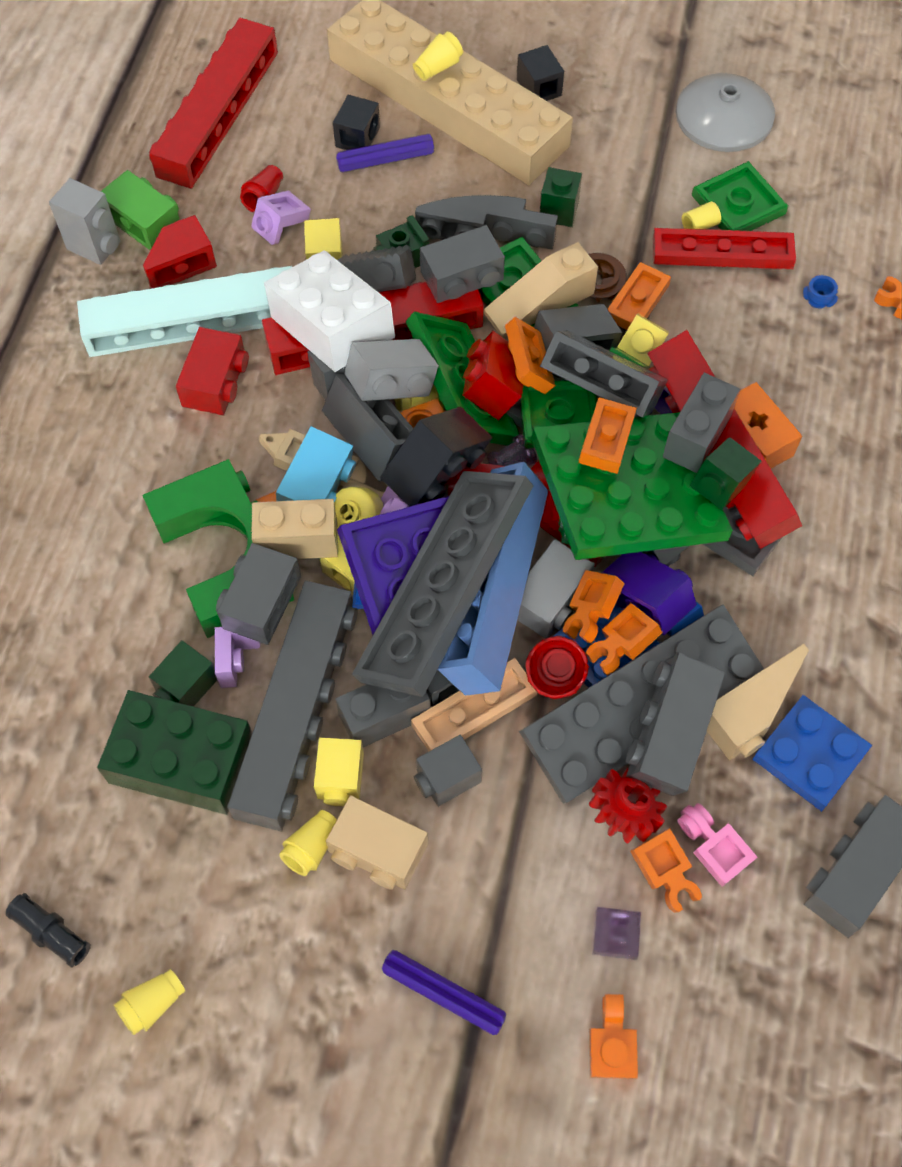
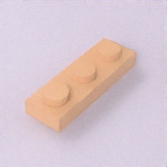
[411,658,537,751]

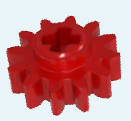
[589,768,667,844]

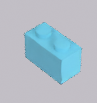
[276,426,356,503]

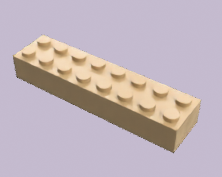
[327,0,573,185]

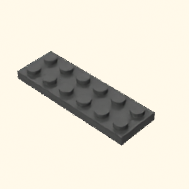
[352,471,533,697]
[519,604,764,803]

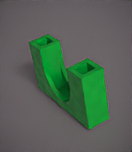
[142,459,295,638]

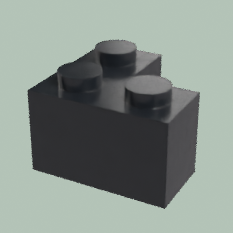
[380,406,493,507]

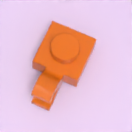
[589,994,638,1079]

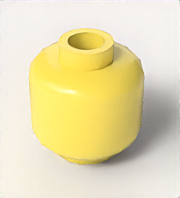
[334,486,384,529]

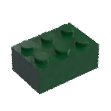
[97,690,252,815]

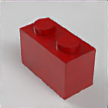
[175,327,249,416]
[463,330,523,420]

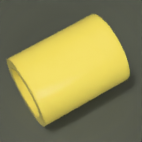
[682,201,721,230]

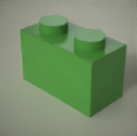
[100,170,180,250]

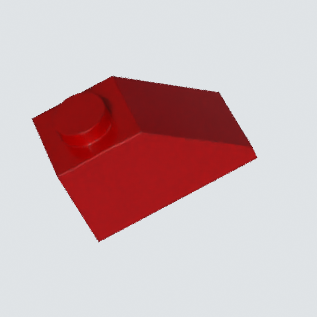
[143,215,217,289]

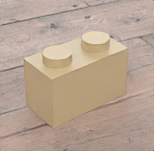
[252,499,338,559]
[326,795,429,890]

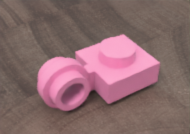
[677,804,758,887]

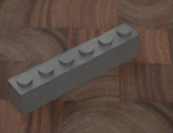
[228,580,358,832]

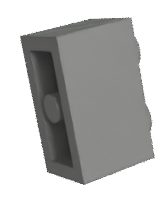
[49,178,120,265]
[344,339,439,401]
[517,539,594,638]

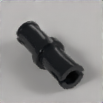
[5,893,91,968]

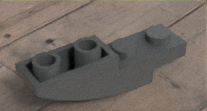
[415,195,558,250]

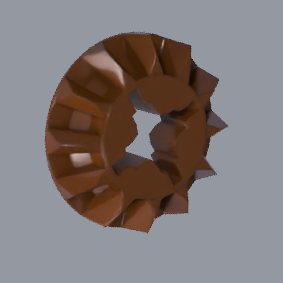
[585,253,627,303]

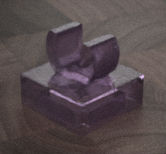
[592,907,641,960]

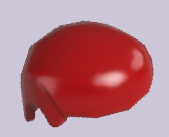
[525,636,589,699]

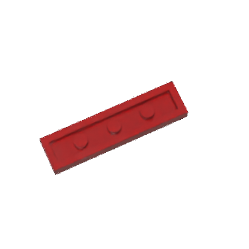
[653,228,796,269]

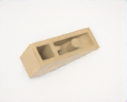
[484,242,598,338]
[707,644,809,761]

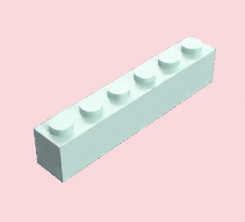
[77,266,292,357]

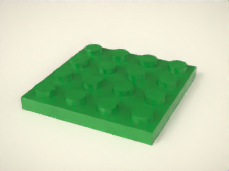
[531,412,733,560]

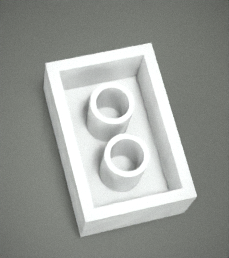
[264,250,395,372]

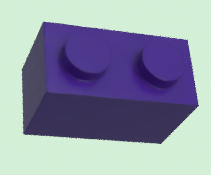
[602,552,697,636]

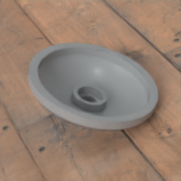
[676,73,775,152]

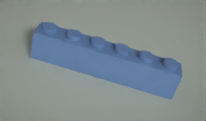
[437,462,548,696]

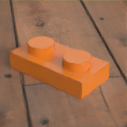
[608,262,671,330]
[505,317,556,394]
[578,397,637,474]

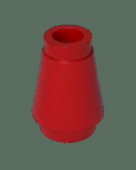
[240,165,283,213]

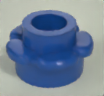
[803,275,838,309]

